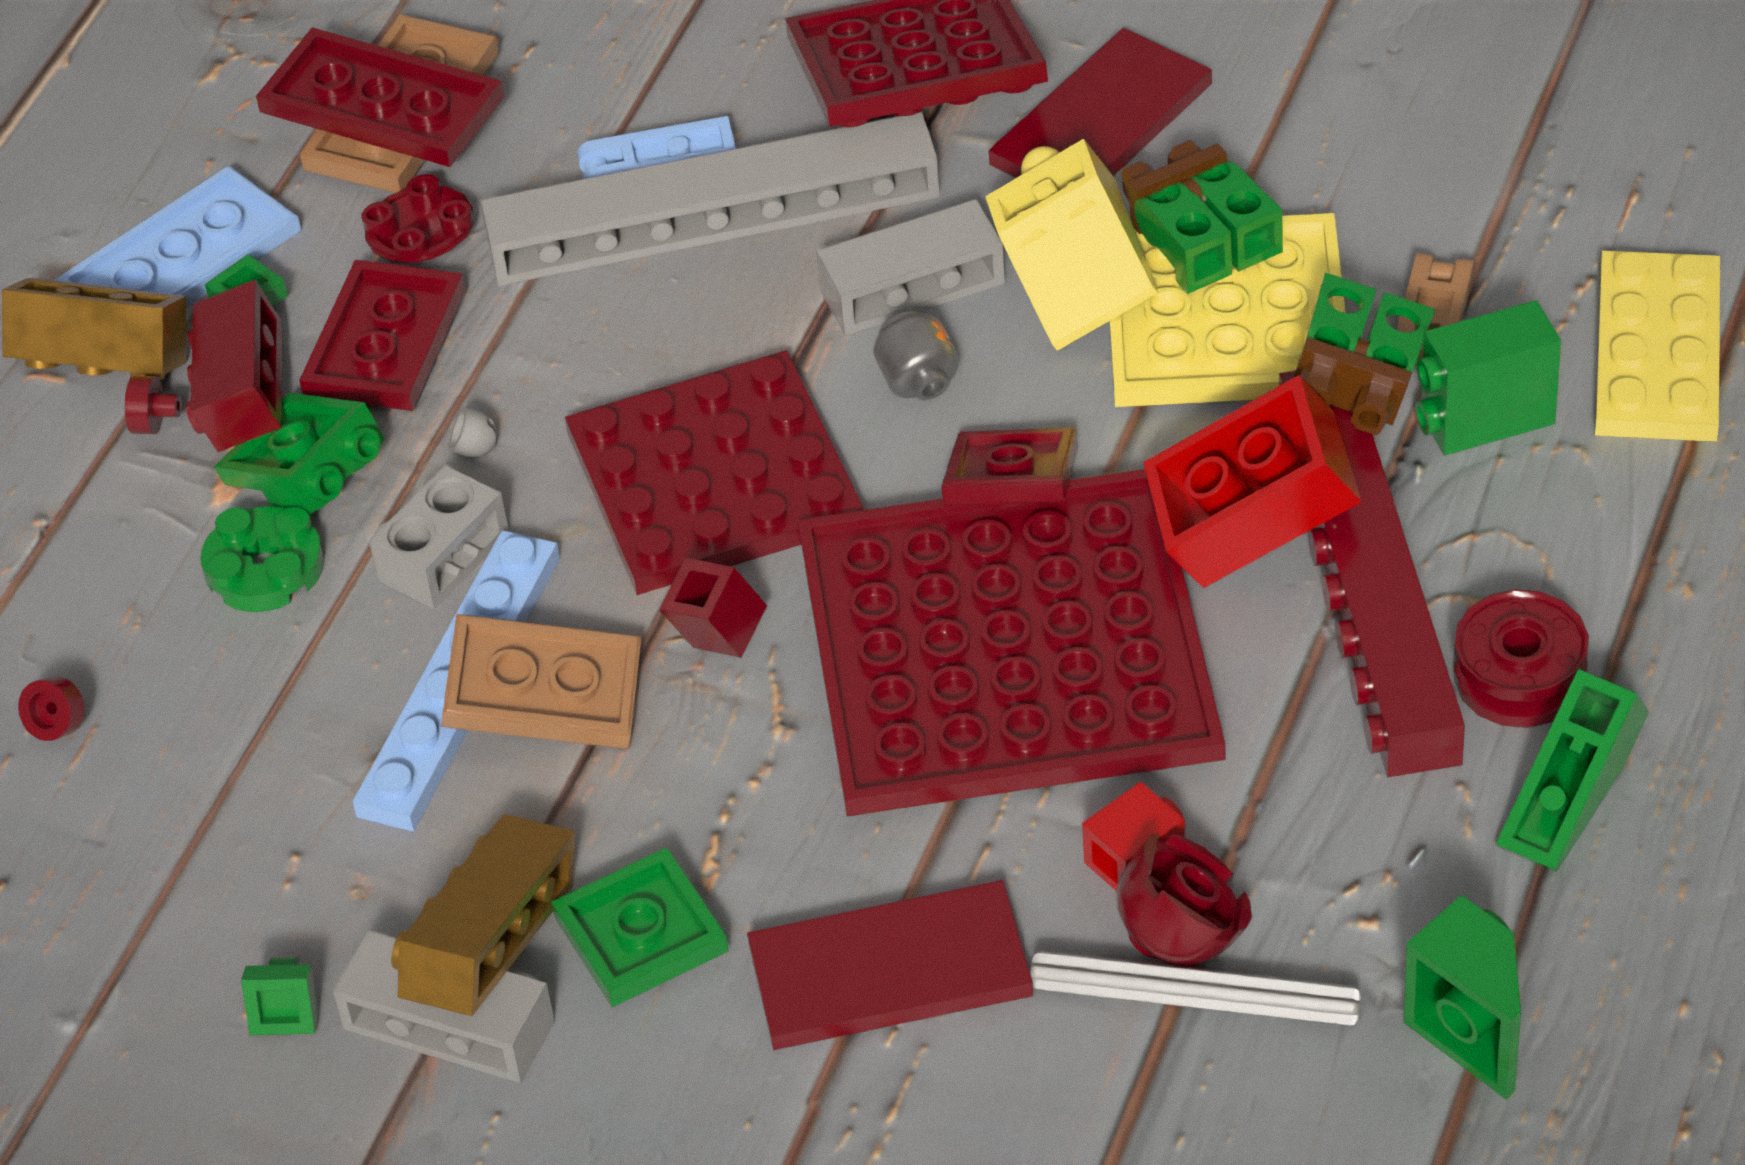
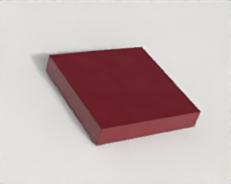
[941,428,1078,505]

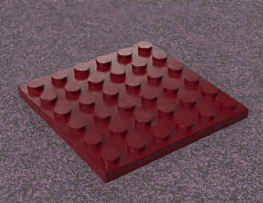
[798,469,1226,817]

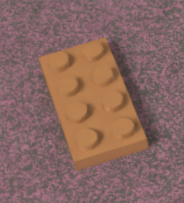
[300,14,499,193]

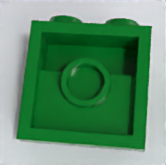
[214,393,385,515]

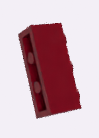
[186,280,282,452]

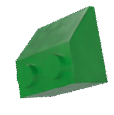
[1403,894,1521,1099]

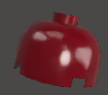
[1116,834,1252,966]

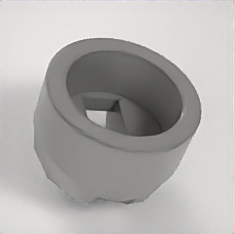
[449,407,496,457]

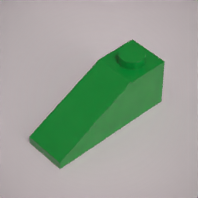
[1496,669,1649,872]

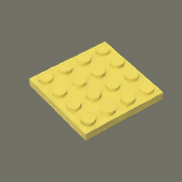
[1110,213,1346,407]

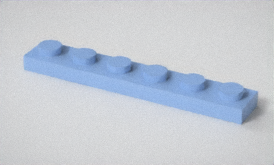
[352,530,560,832]

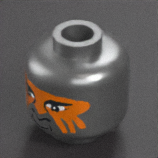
[873,311,959,400]

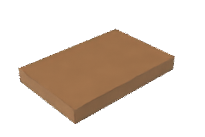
[441,614,641,749]

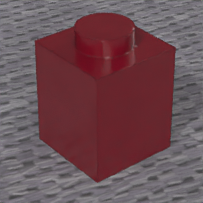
[659,558,767,658]

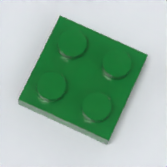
[551,847,729,1007]

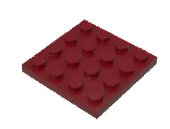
[785,0,1048,128]
[564,350,864,595]

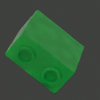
[1415,300,1561,456]

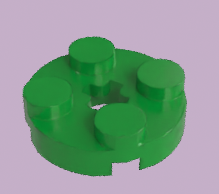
[200,506,324,612]

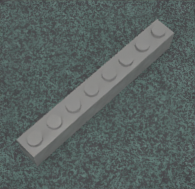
[480,112,940,286]

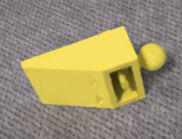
[985,139,1158,351]

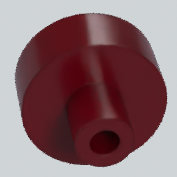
[125,376,182,434]
[18,675,85,741]

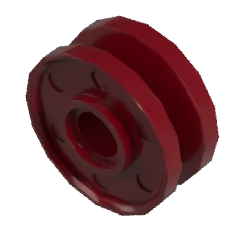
[1454,589,1589,728]

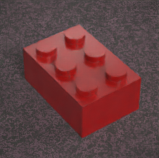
[1143,375,1362,588]

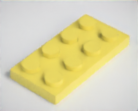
[1595,251,1720,442]

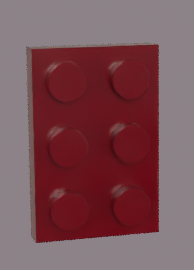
[299,260,466,411]

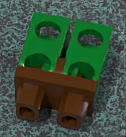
[1122,140,1283,294]
[1293,272,1435,435]

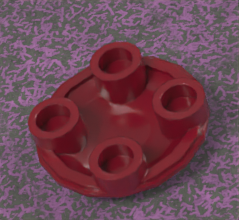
[361,174,474,263]

